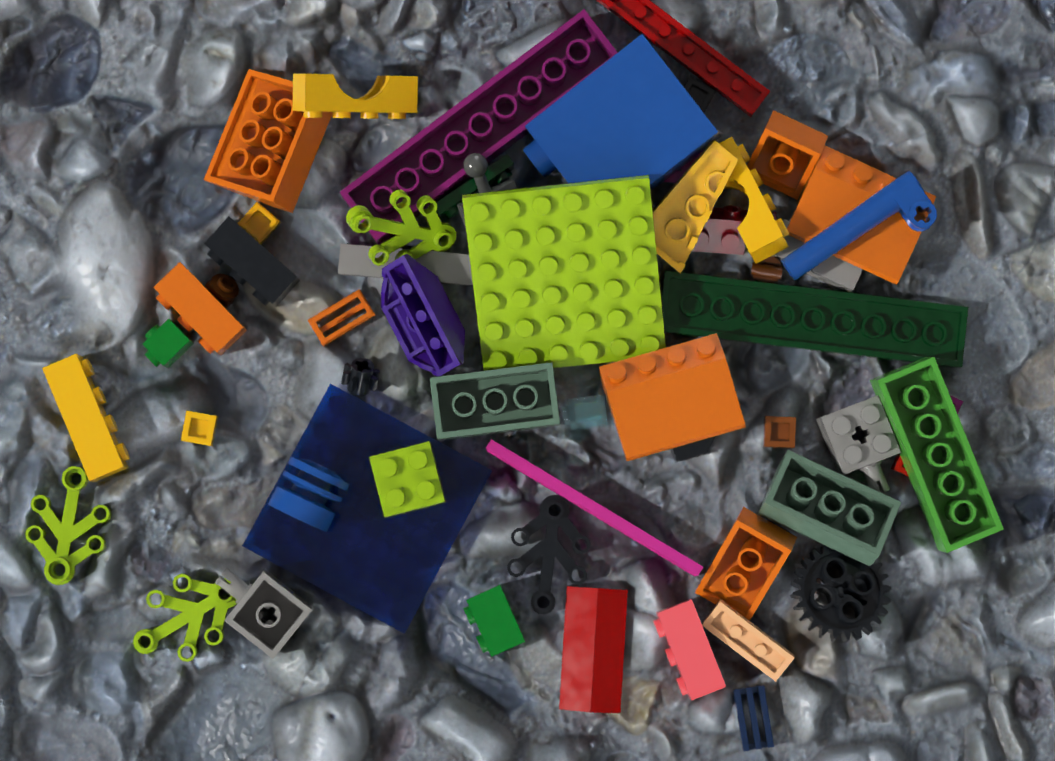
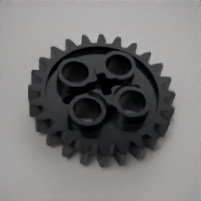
[790,545,892,643]

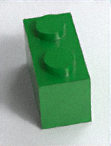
[463,585,525,657]

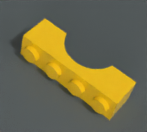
[293,74,418,119]
[699,137,789,264]

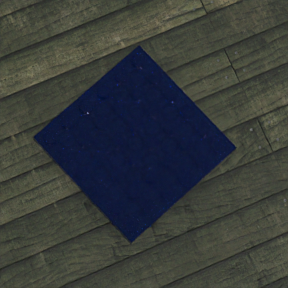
[242,383,492,634]

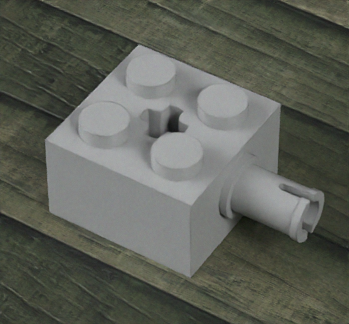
[816,395,901,493]
[215,568,313,659]

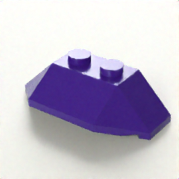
[381,254,465,377]

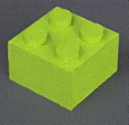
[369,441,446,518]

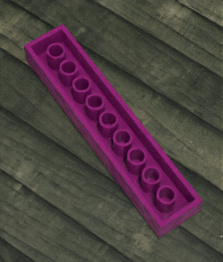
[340,9,618,244]

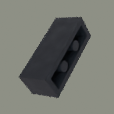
[204,216,300,307]

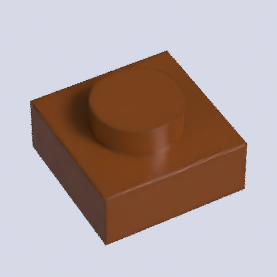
[763,416,796,448]

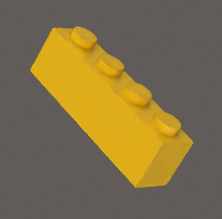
[42,354,130,482]

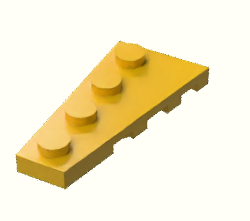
[653,139,738,274]

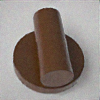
[751,256,783,284]
[205,274,239,308]

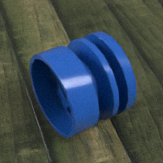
[268,456,350,532]

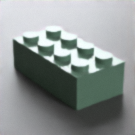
[430,362,560,441]
[758,450,901,566]

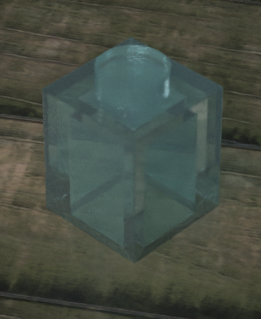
[562,394,608,431]

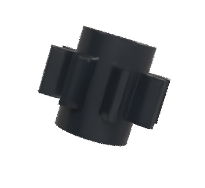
[341,358,380,396]

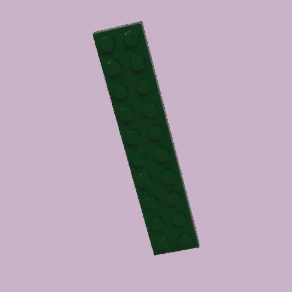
[661,271,969,368]

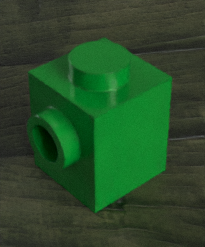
[142,319,194,368]

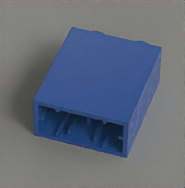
[523,34,721,191]

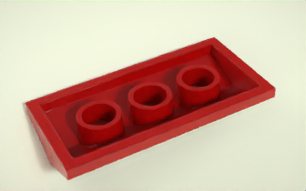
[559,586,628,713]

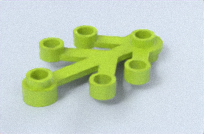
[346,190,456,266]
[25,466,111,585]
[133,574,236,662]

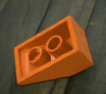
[695,507,797,621]

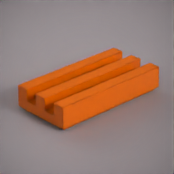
[308,289,376,347]

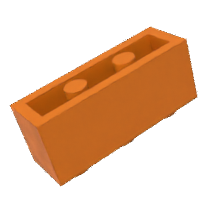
[153,262,247,355]

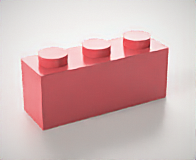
[653,599,726,700]

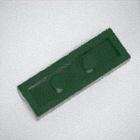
[436,154,514,220]

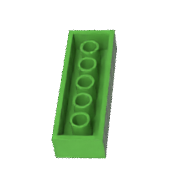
[870,357,1004,553]

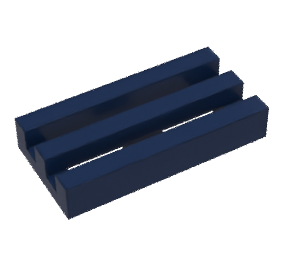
[733,685,774,752]

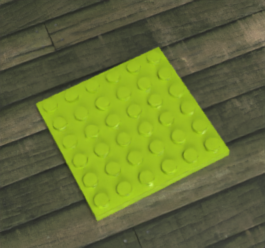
[462,175,666,371]

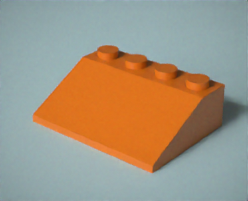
[204,69,332,213]
[787,145,936,285]
[599,333,746,461]

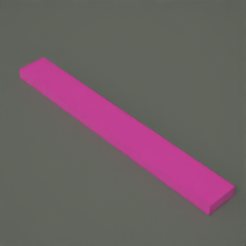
[486,439,703,577]

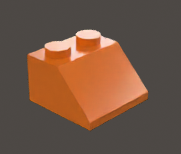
[747,110,828,200]

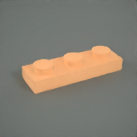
[702,599,795,682]

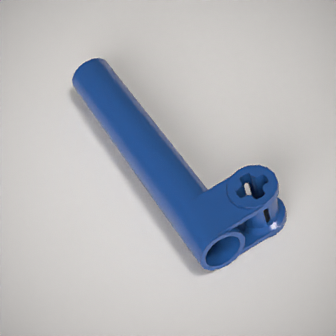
[781,171,937,280]

